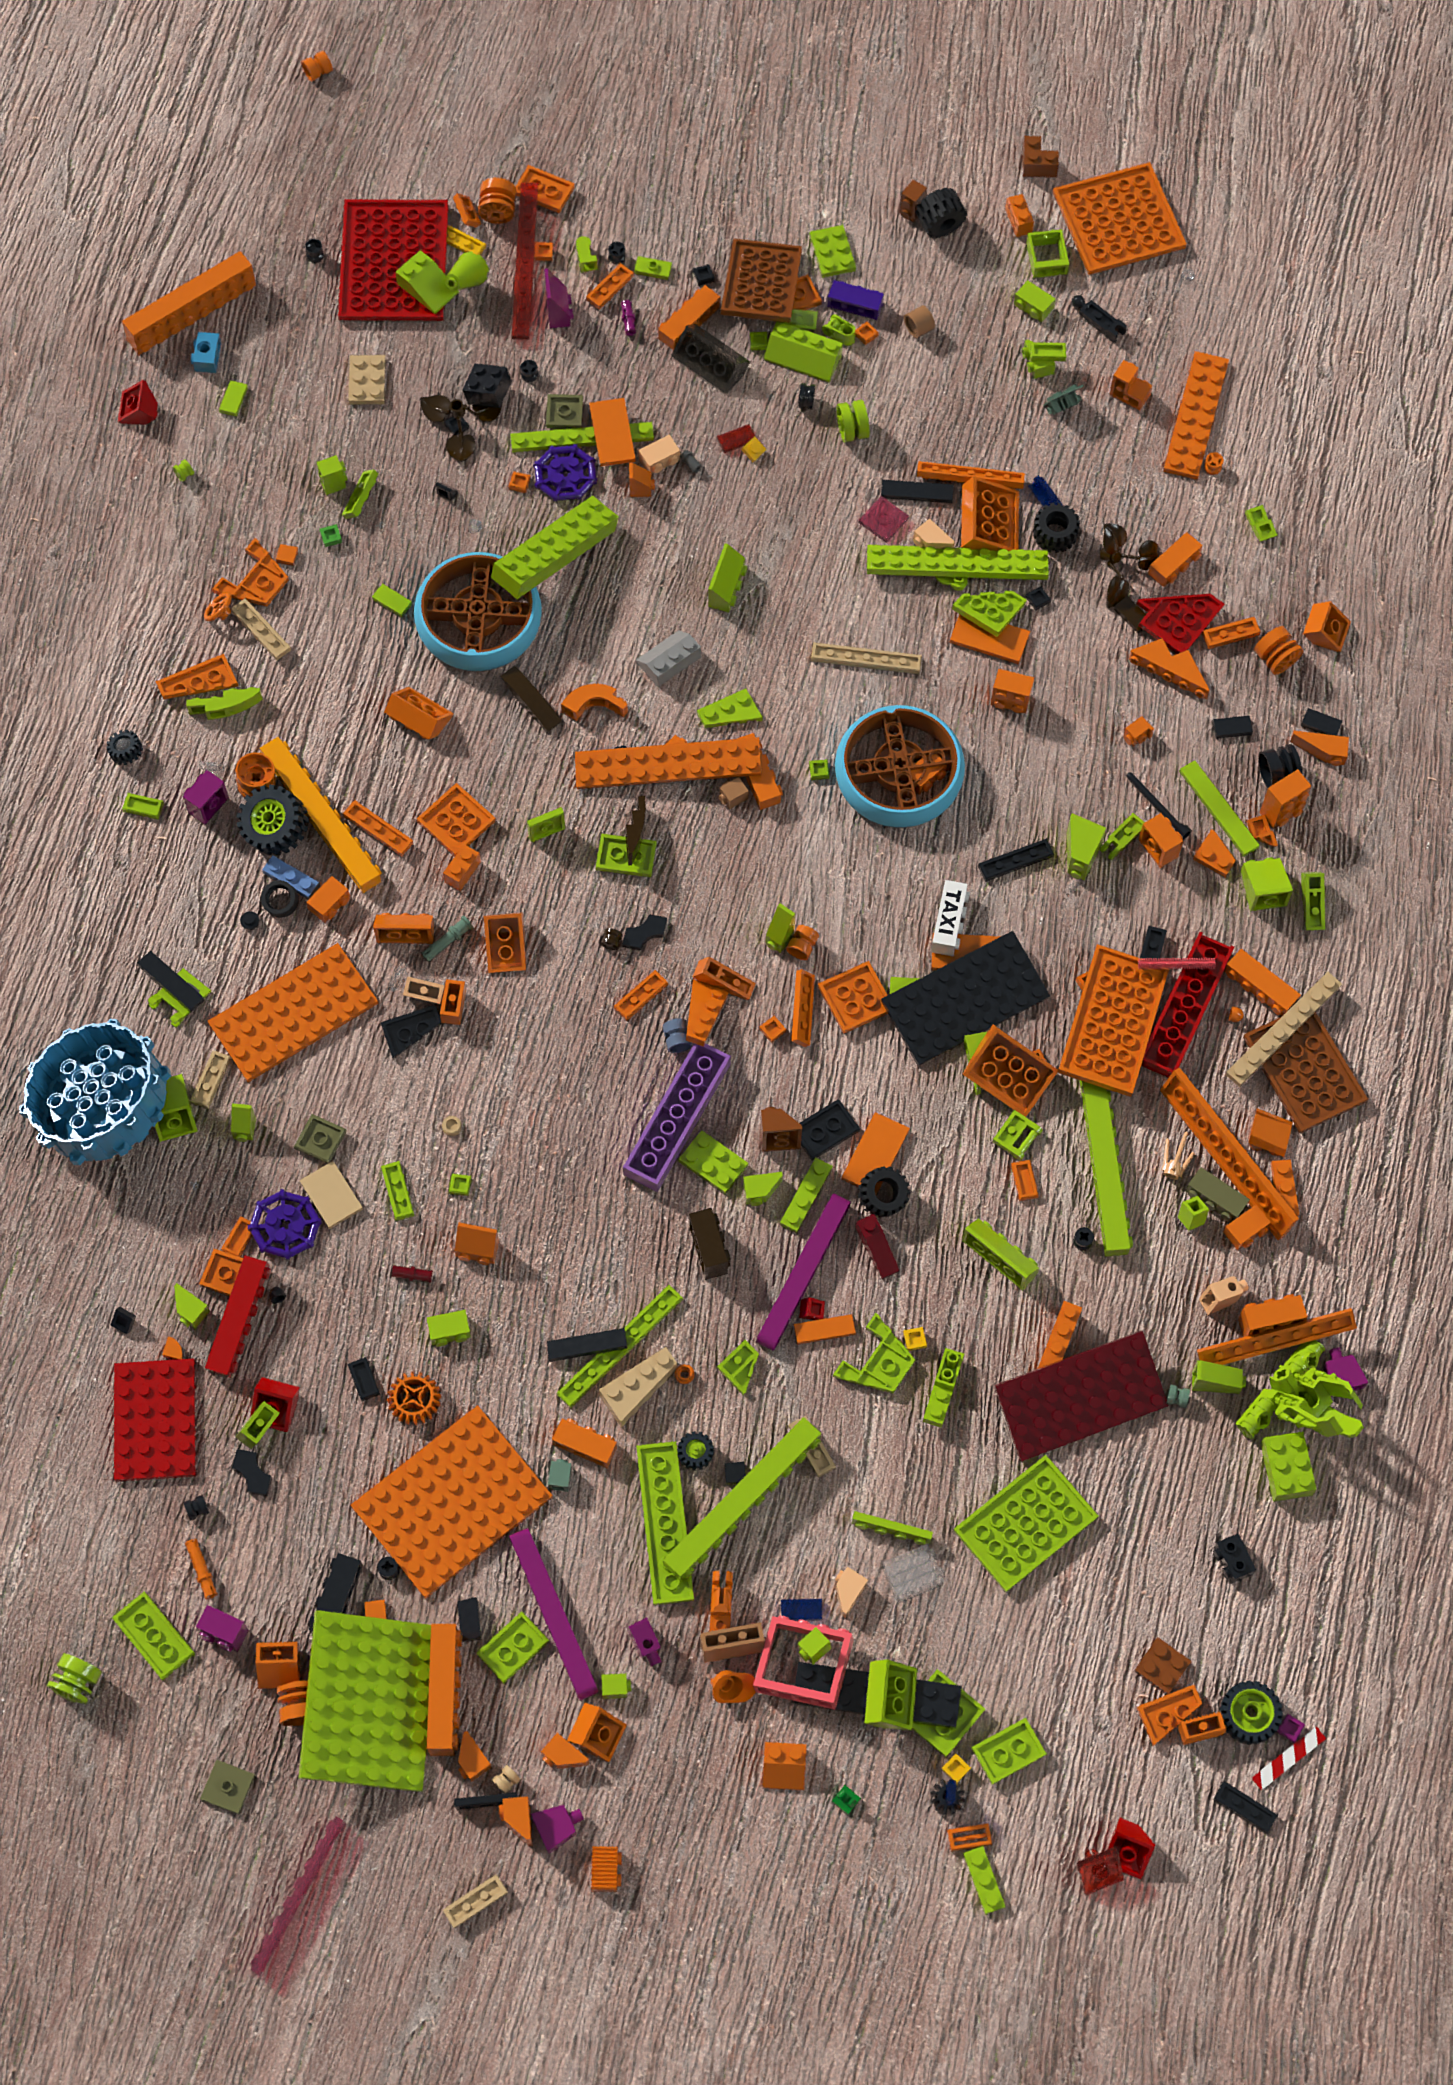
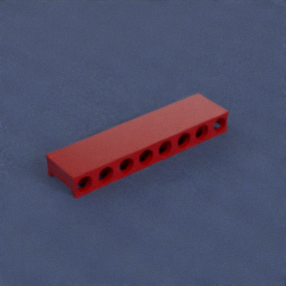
[1141,932,1235,1078]

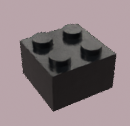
[462,363,512,408]

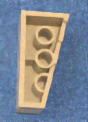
[599,1347,677,1428]

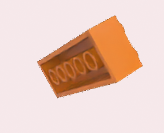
[427,1624,462,1756]

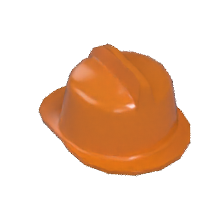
[710,1670,756,1703]

